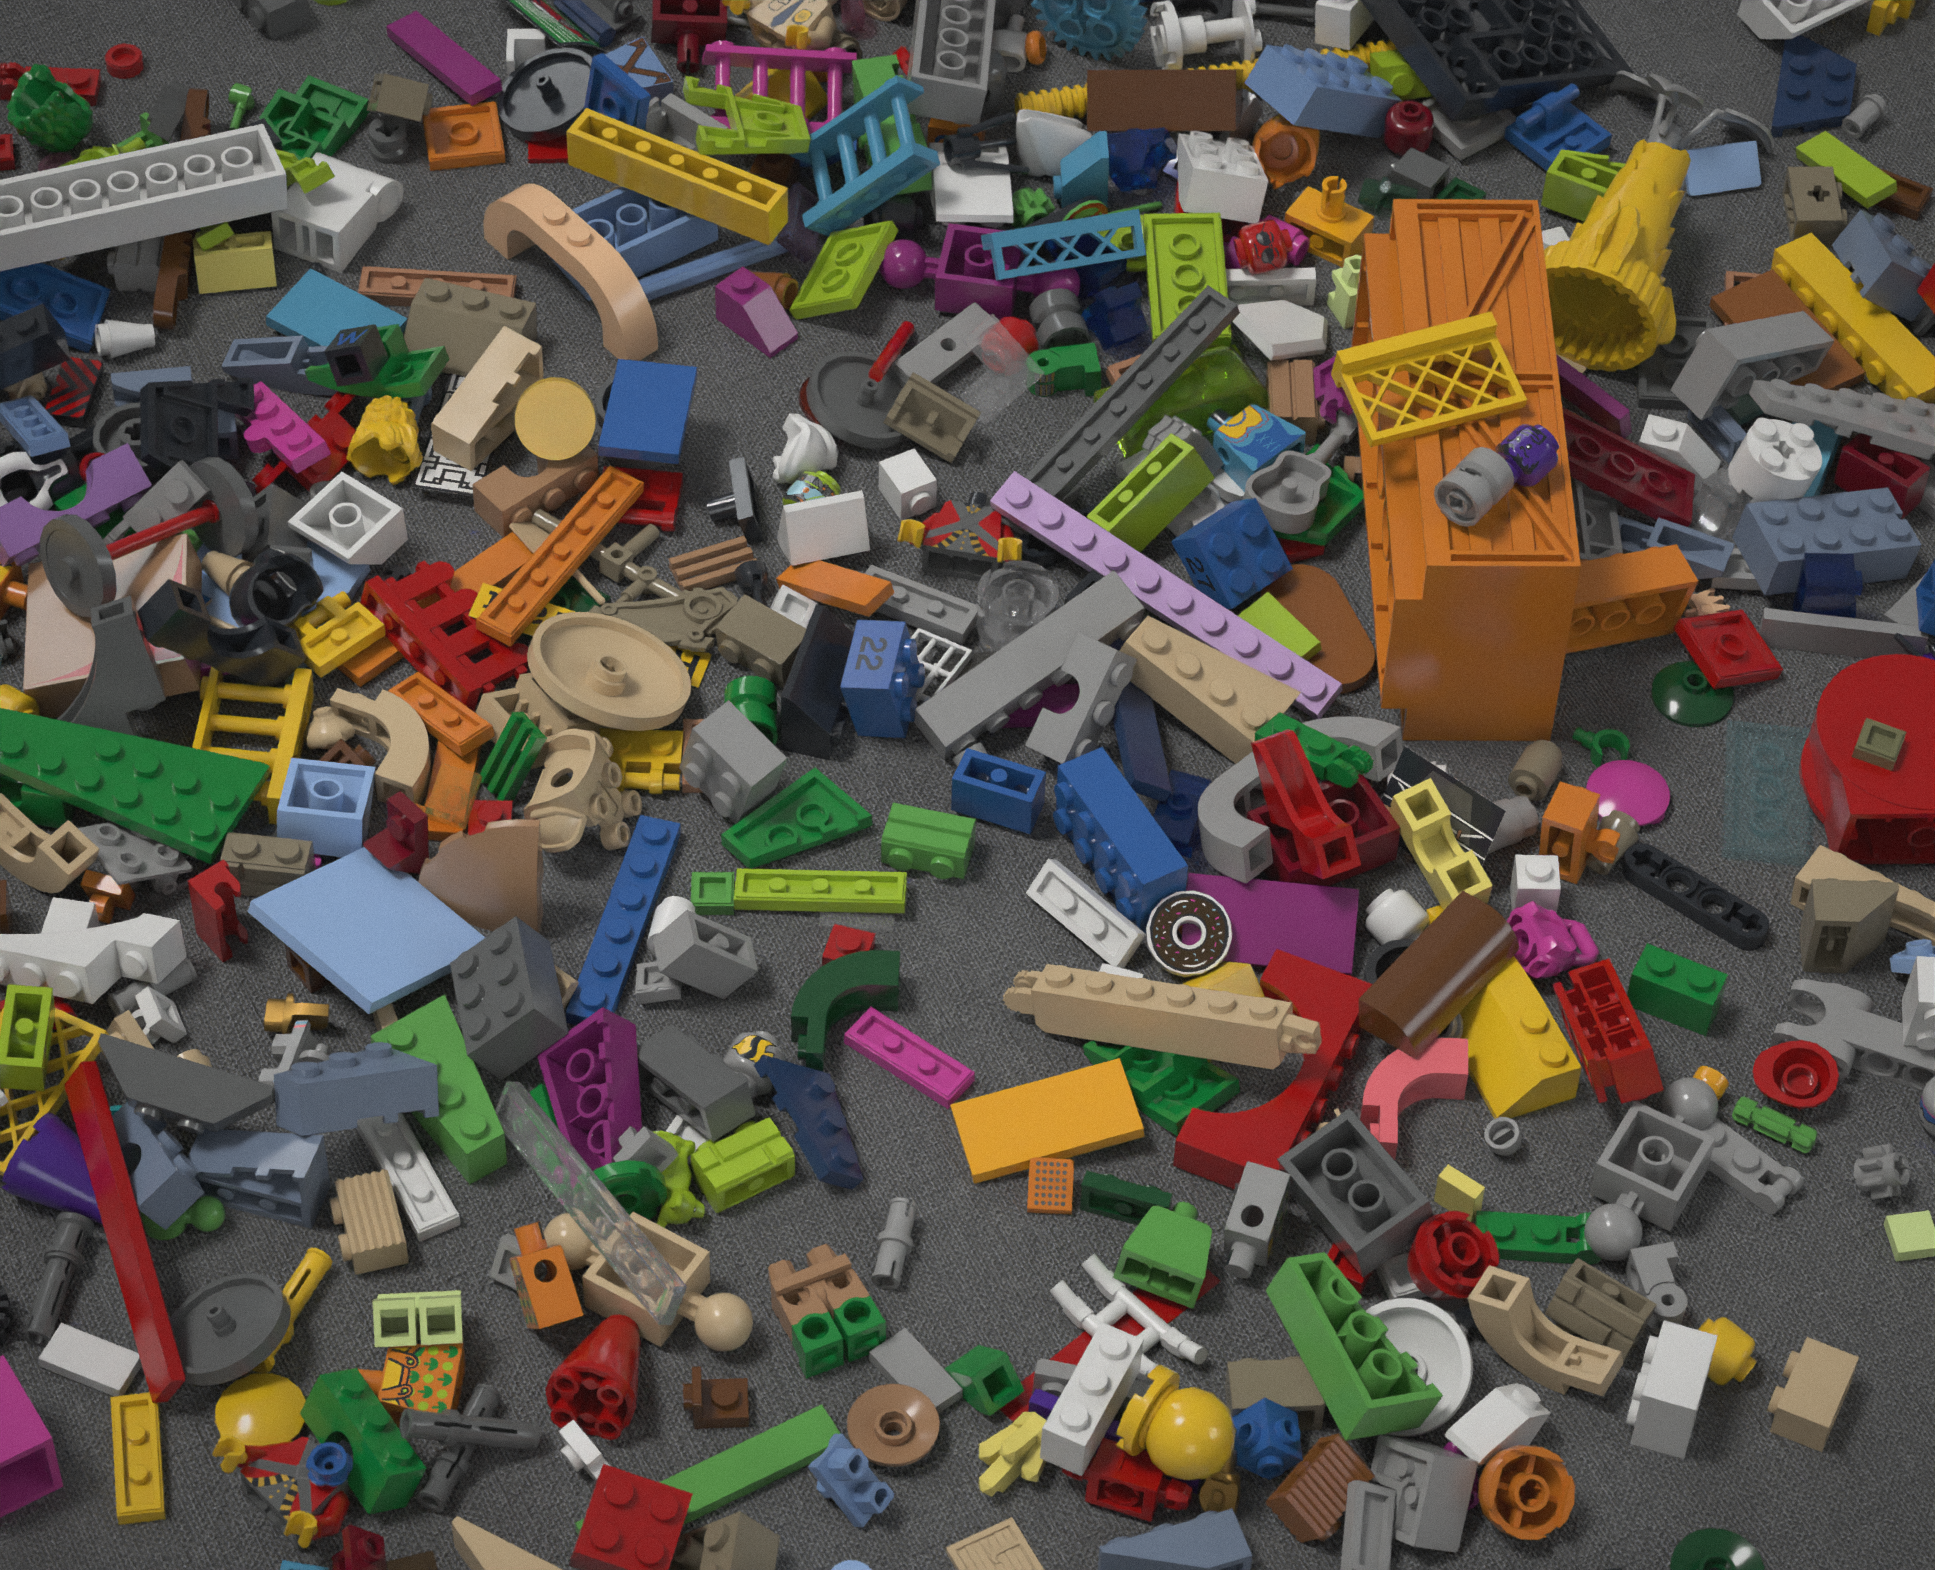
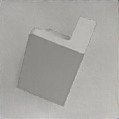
[1371,1435,1478,1553]

